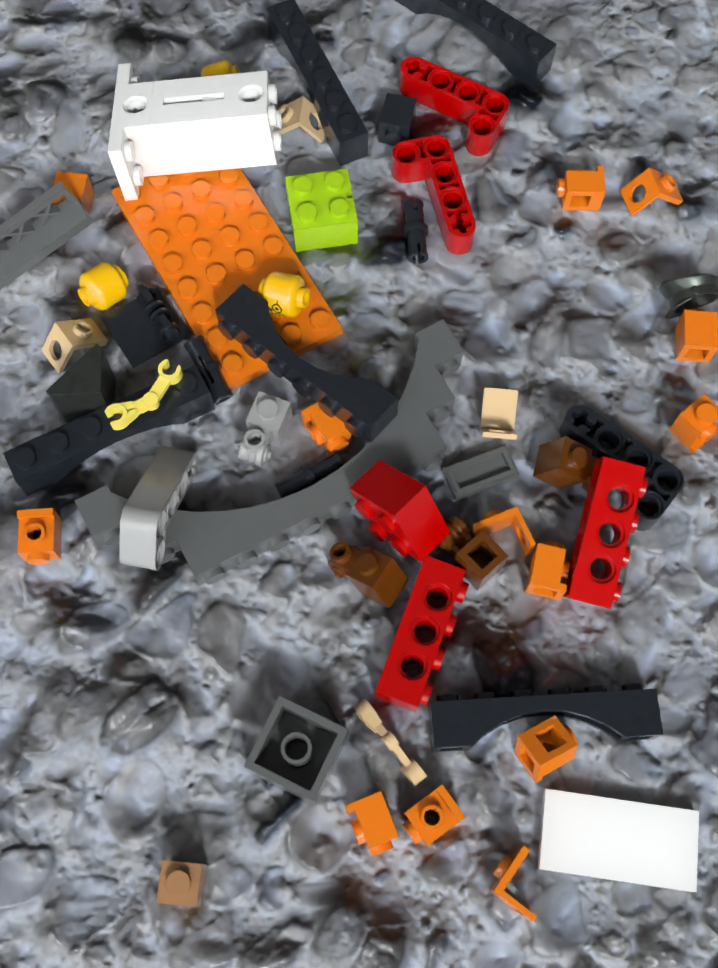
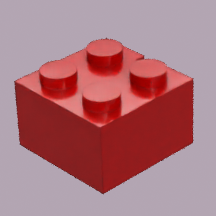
[349,460,451,562]

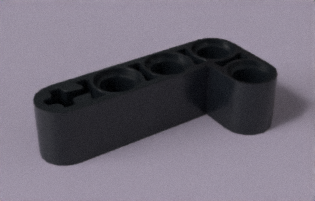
[559,405,684,531]

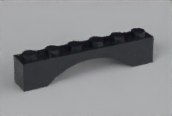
[266,0,368,166]
[395,0,557,88]
[215,284,398,443]
[3,365,215,496]
[428,683,663,753]

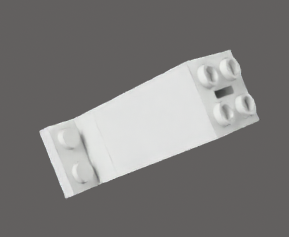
[107,63,282,201]

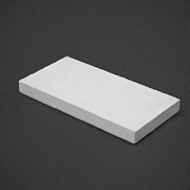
[537,789,699,892]

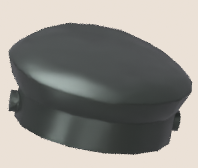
[658,273,718,319]

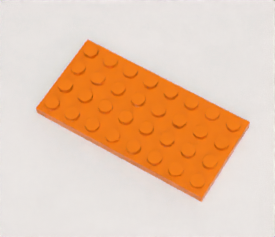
[111,168,343,391]

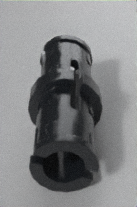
[403,199,429,264]
[183,336,234,405]
[274,450,344,498]

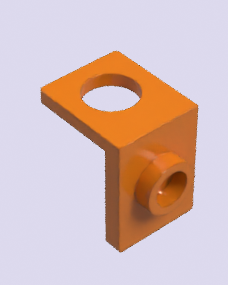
[620,167,683,216]
[470,506,536,555]
[489,845,537,922]

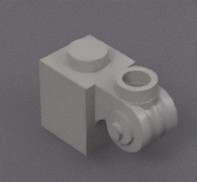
[238,391,293,467]

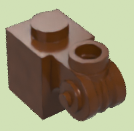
[533,436,598,491]
[439,516,508,591]
[327,542,409,609]

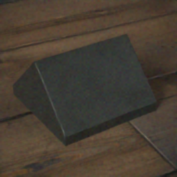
[46,343,116,423]

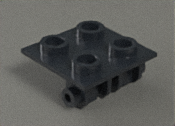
[101,283,190,368]

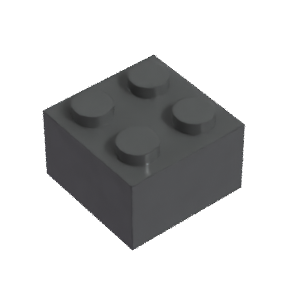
[243,695,349,805]

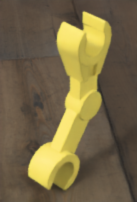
[104,359,183,430]

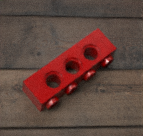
[563,456,648,609]
[374,556,469,713]

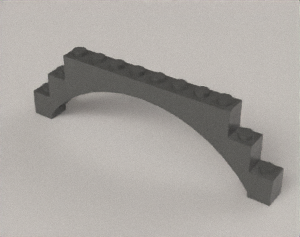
[75,319,464,586]

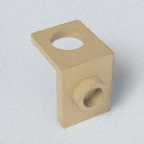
[276,96,325,143]
[42,318,108,373]
[479,387,518,440]

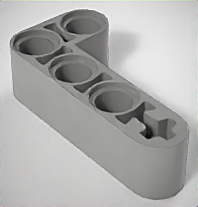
[119,446,198,571]

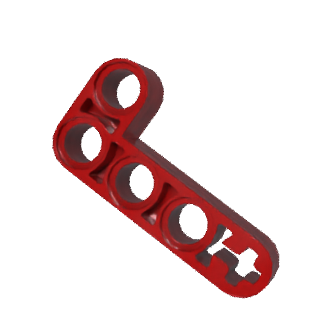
[399,56,509,156]
[391,135,476,255]

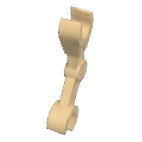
[353,698,427,786]

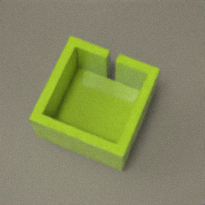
[285,168,358,252]

